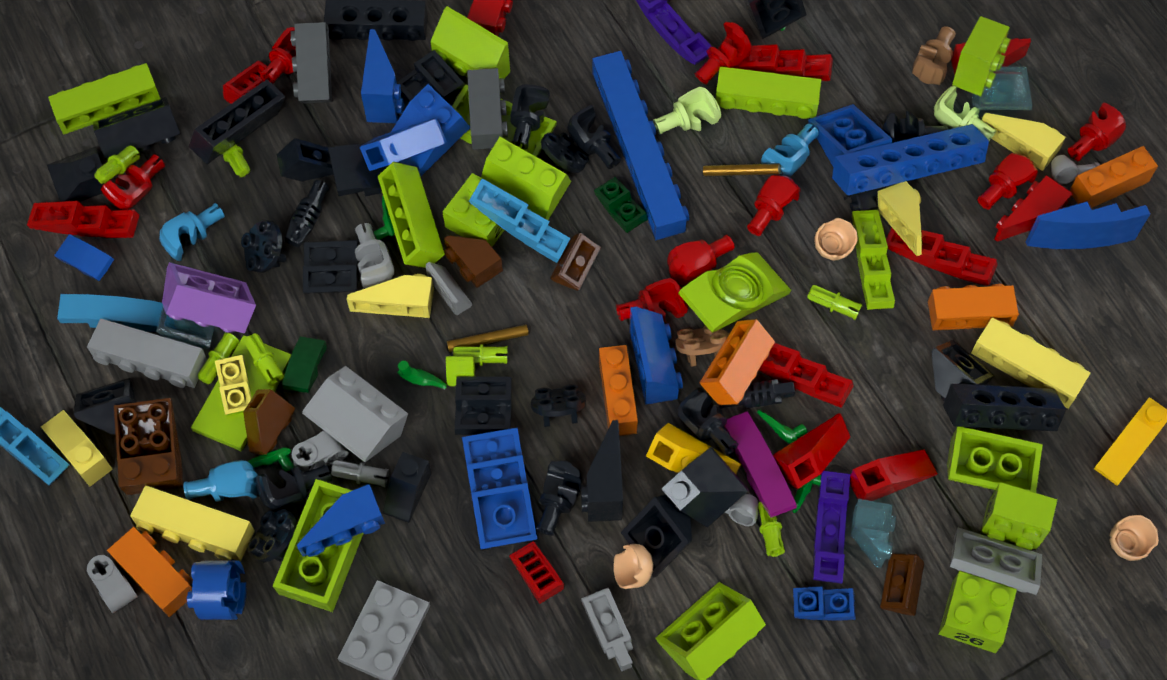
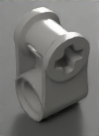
[292,430,349,472]
[87,555,138,614]

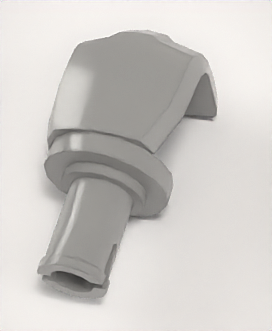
[355,223,394,288]

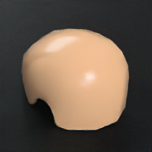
[814,218,858,261]
[1110,515,1159,561]
[614,544,653,589]

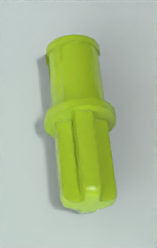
[223,144,250,177]
[94,146,140,184]
[808,285,862,320]
[198,333,240,384]
[245,333,284,386]
[453,344,507,366]
[758,502,785,557]

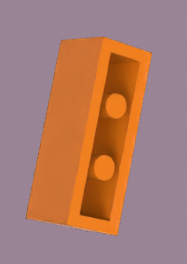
[1070,146,1158,208]
[928,284,1019,331]
[700,319,775,405]
[599,345,638,436]
[107,527,193,618]

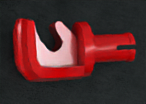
[695,22,751,85]
[260,27,296,84]
[1067,102,1126,161]
[977,153,1038,210]
[101,154,165,210]
[747,174,801,236]
[667,235,735,286]
[616,278,688,322]

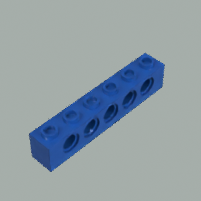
[832,124,989,196]

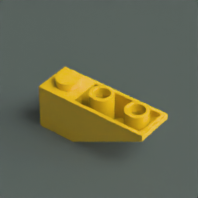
[646,423,741,474]

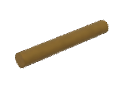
[703,164,781,176]
[447,325,529,352]

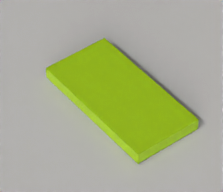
[191,335,291,452]

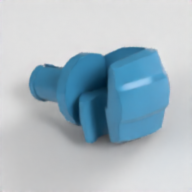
[761,124,819,177]
[159,203,225,262]
[183,460,258,502]

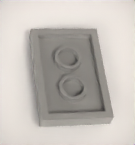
[950,527,1042,595]
[338,580,430,680]

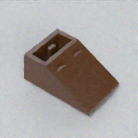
[114,398,183,495]

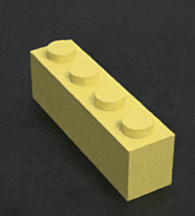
[971,317,1090,409]
[130,485,255,562]

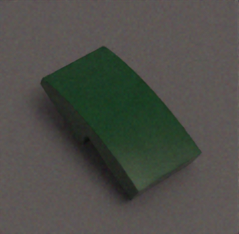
[594,177,648,233]
[282,336,327,393]

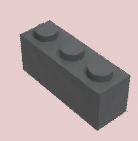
[291,22,332,103]
[467,68,508,150]

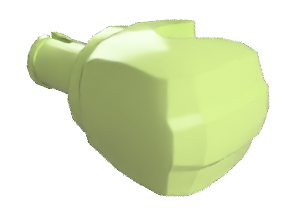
[934,86,997,141]
[653,87,721,135]

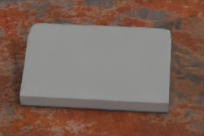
[426,262,472,315]

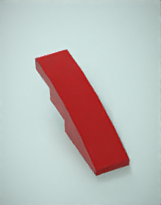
[735,45,833,81]
[27,201,140,238]
[886,228,998,286]
[759,343,854,408]

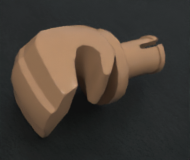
[912,27,956,85]

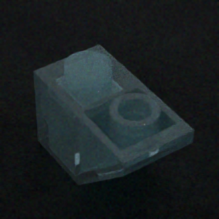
[851,499,896,568]

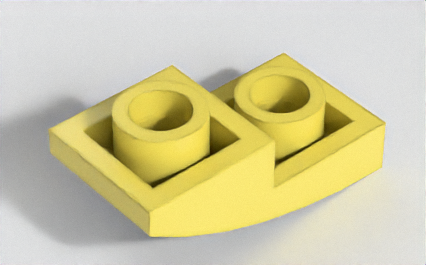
[215,355,252,415]

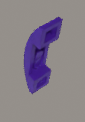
[636,0,712,65]
[813,471,850,584]

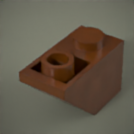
[444,236,503,288]
[243,389,295,455]

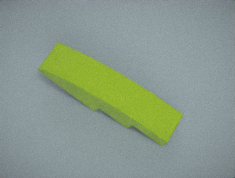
[852,210,895,310]

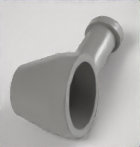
[1051,155,1100,185]
[725,494,758,526]

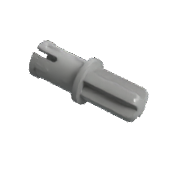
[331,460,389,487]

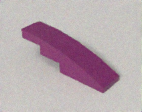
[724,411,797,518]

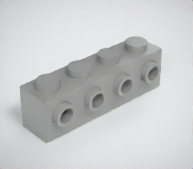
[87,318,207,388]

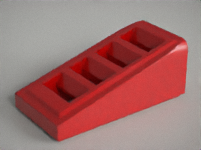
[223,60,270,104]
[509,541,564,604]

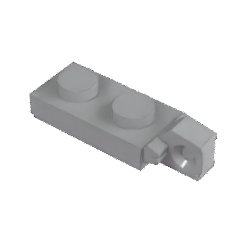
[581,588,633,672]

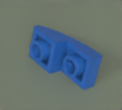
[54,234,114,281]
[793,587,856,620]

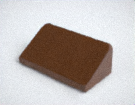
[550,233,601,291]
[880,553,924,616]

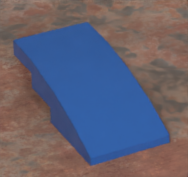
[1025,202,1150,249]
[462,428,537,549]

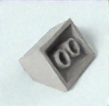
[302,366,408,462]

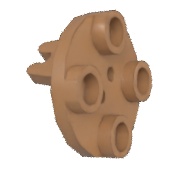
[676,325,729,367]

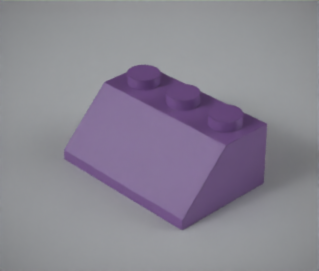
[162,262,256,334]

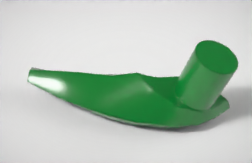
[374,196,395,240]
[397,361,447,389]
[757,410,807,444]
[247,448,294,472]
[793,474,821,513]

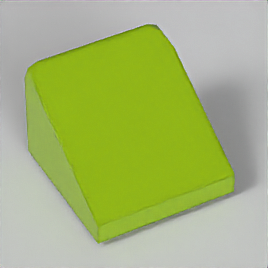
[446,356,475,386]

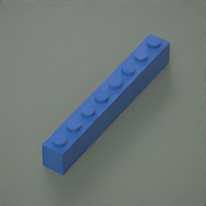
[592,51,689,240]

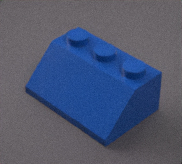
[629,307,683,405]

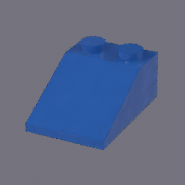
[361,29,404,123]
[391,84,470,177]
[808,104,892,168]

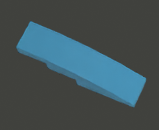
[469,179,570,263]
[57,294,175,332]
[0,407,70,486]

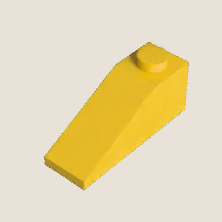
[1094,397,1167,486]

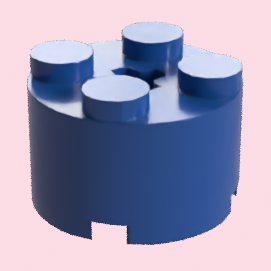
[187,560,246,620]

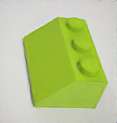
[430,6,510,79]
[481,137,571,220]
[947,427,1043,493]
[655,582,766,680]

